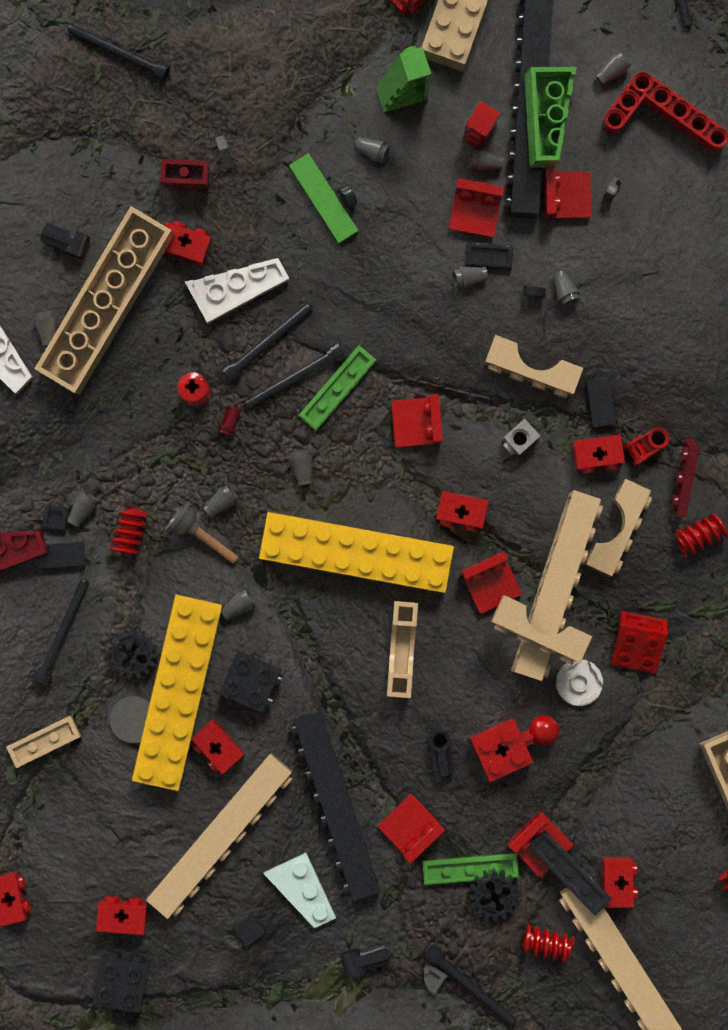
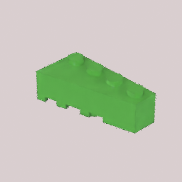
[376,46,431,113]
[524,67,577,168]

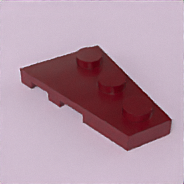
[672,438,699,518]
[0,531,49,572]

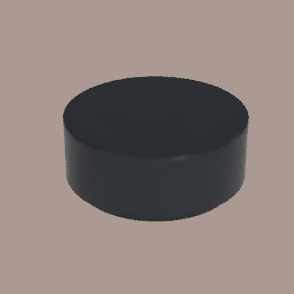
[338,184,357,209]
[522,286,546,298]

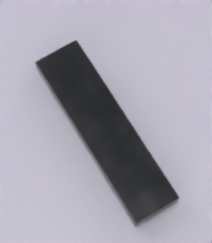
[528,830,612,916]

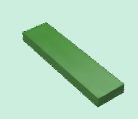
[289,153,358,244]
[298,345,377,431]
[422,853,519,885]

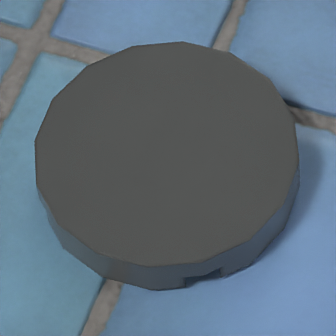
[110,696,150,743]

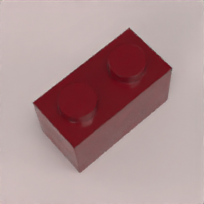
[160,159,210,190]

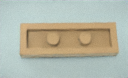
[6,715,81,768]

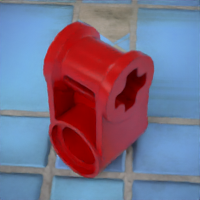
[623,428,669,466]

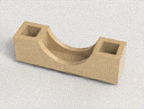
[484,335,583,398]
[584,479,652,577]
[491,595,592,665]
[387,601,418,698]

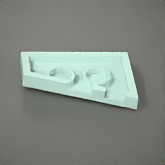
[263,852,336,928]

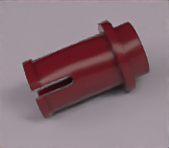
[217,406,241,437]

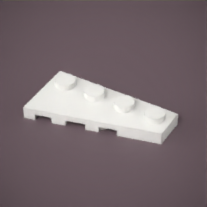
[185,258,289,324]
[0,326,33,394]

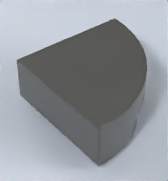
[215,135,233,169]
[603,176,622,200]
[423,962,447,995]

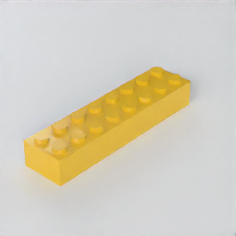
[259,512,454,593]
[132,594,222,791]

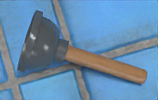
[165,501,238,563]

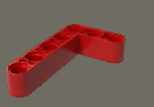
[602,72,728,153]

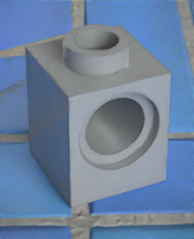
[502,419,540,457]

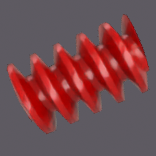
[177,372,211,407]
[108,504,149,556]
[675,513,728,558]
[522,924,574,965]

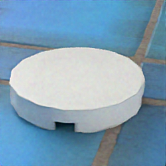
[556,659,603,706]

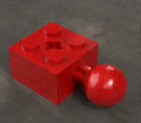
[469,715,560,782]

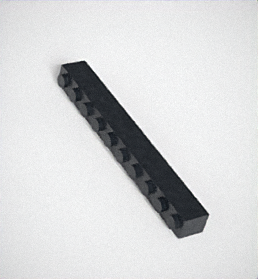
[506,0,553,219]

